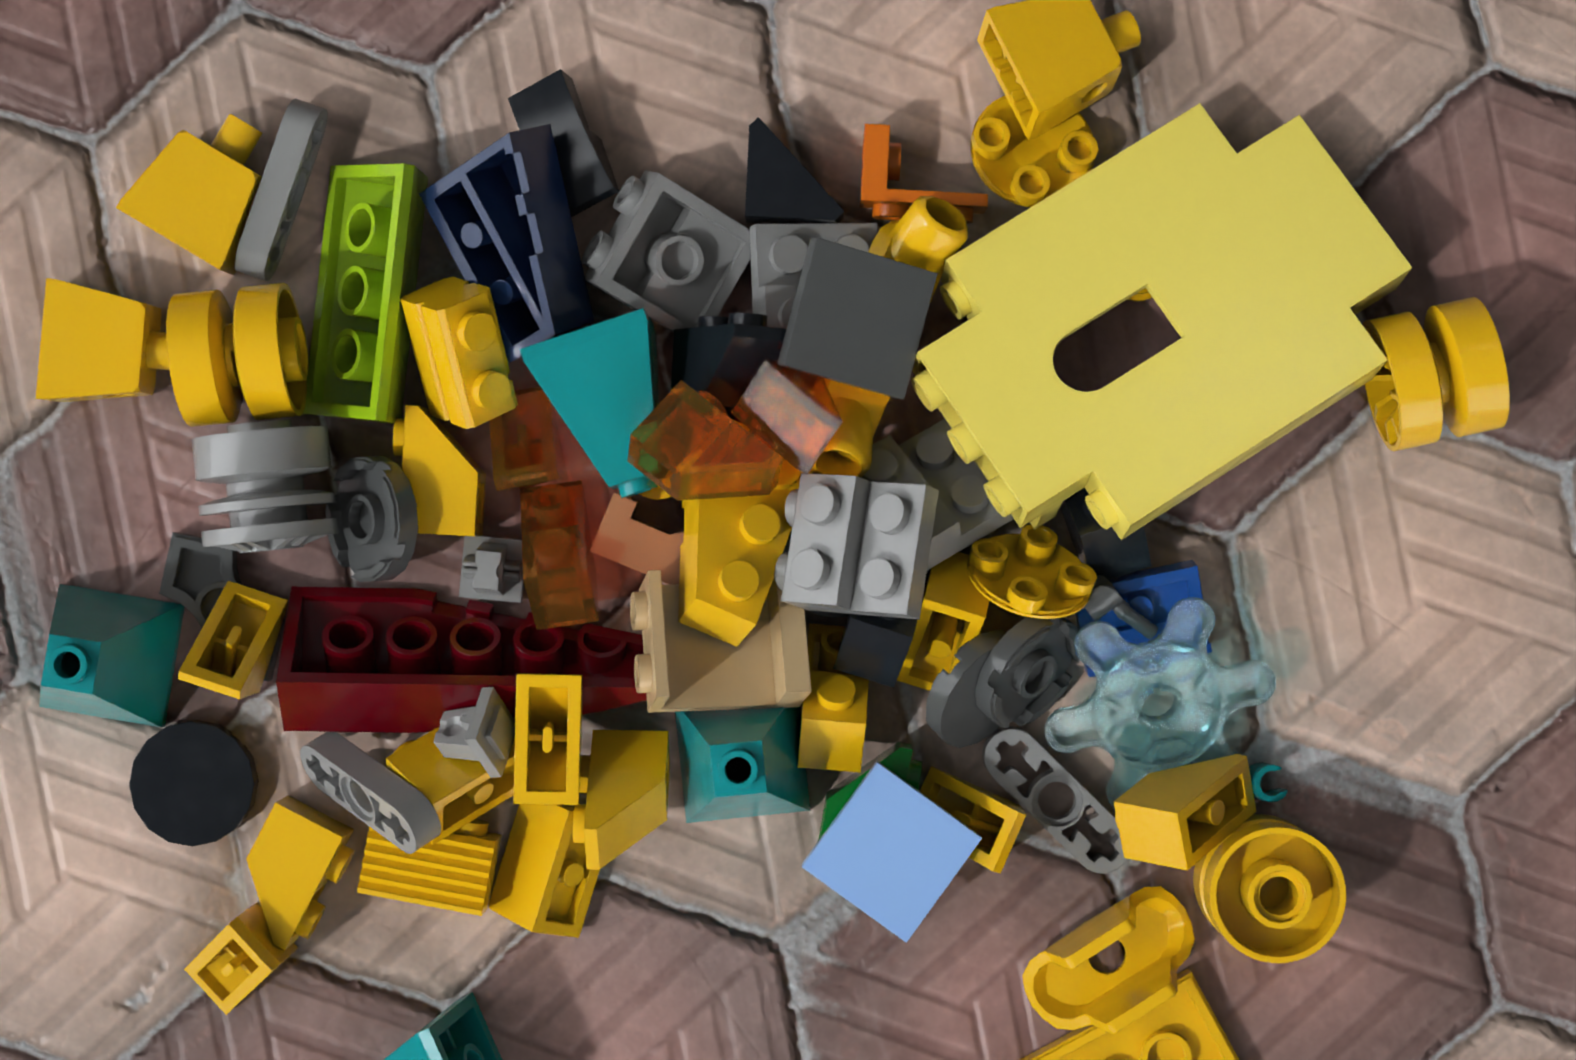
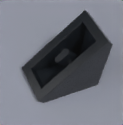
[745,117,844,224]

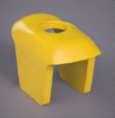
[1022,886,1195,1034]

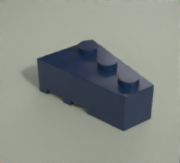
[419,124,594,363]

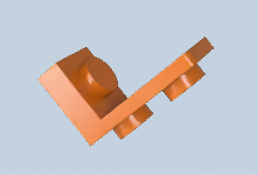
[859,124,989,224]

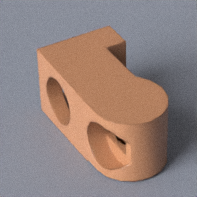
[590,492,684,585]

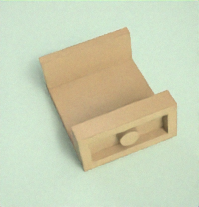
[630,570,812,713]

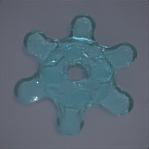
[1044,597,1276,809]

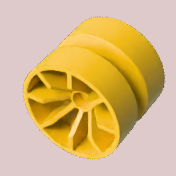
[166,282,308,427]
[1362,297,1510,452]
[1193,814,1346,963]

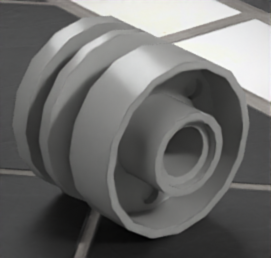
[191,420,338,553]

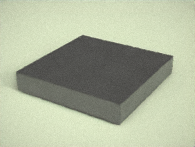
[777,237,938,399]

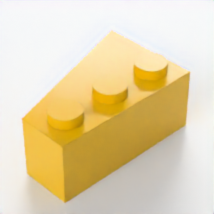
[678,406,813,647]

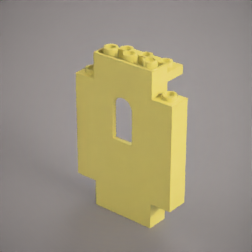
[911,103,1412,540]

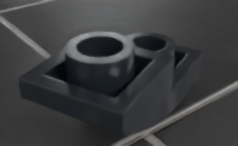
[508,69,619,217]

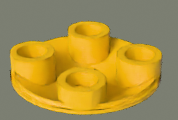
[970,96,1098,207]
[967,524,1097,619]

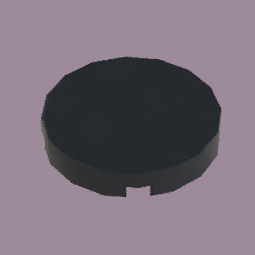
[129,720,259,847]

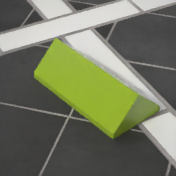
[303,163,428,424]

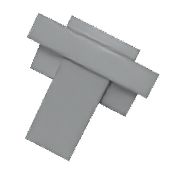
[459,536,528,603]
[434,687,515,778]

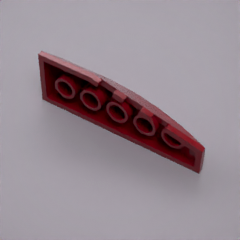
[276,586,647,733]

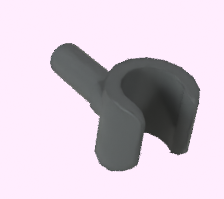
[1085,575,1158,639]

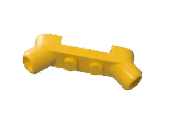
[797,196,968,478]

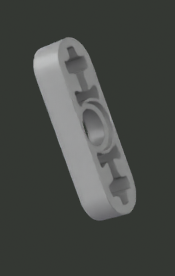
[235,98,328,281]
[982,726,1127,874]
[300,732,441,854]

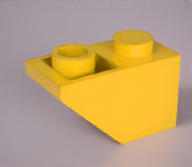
[393,405,486,536]
[798,623,869,773]
[573,730,670,870]
[246,795,355,950]

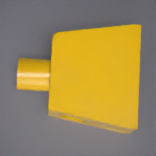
[977,0,1141,141]
[116,113,263,276]
[35,278,169,402]

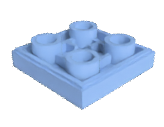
[802,761,982,943]

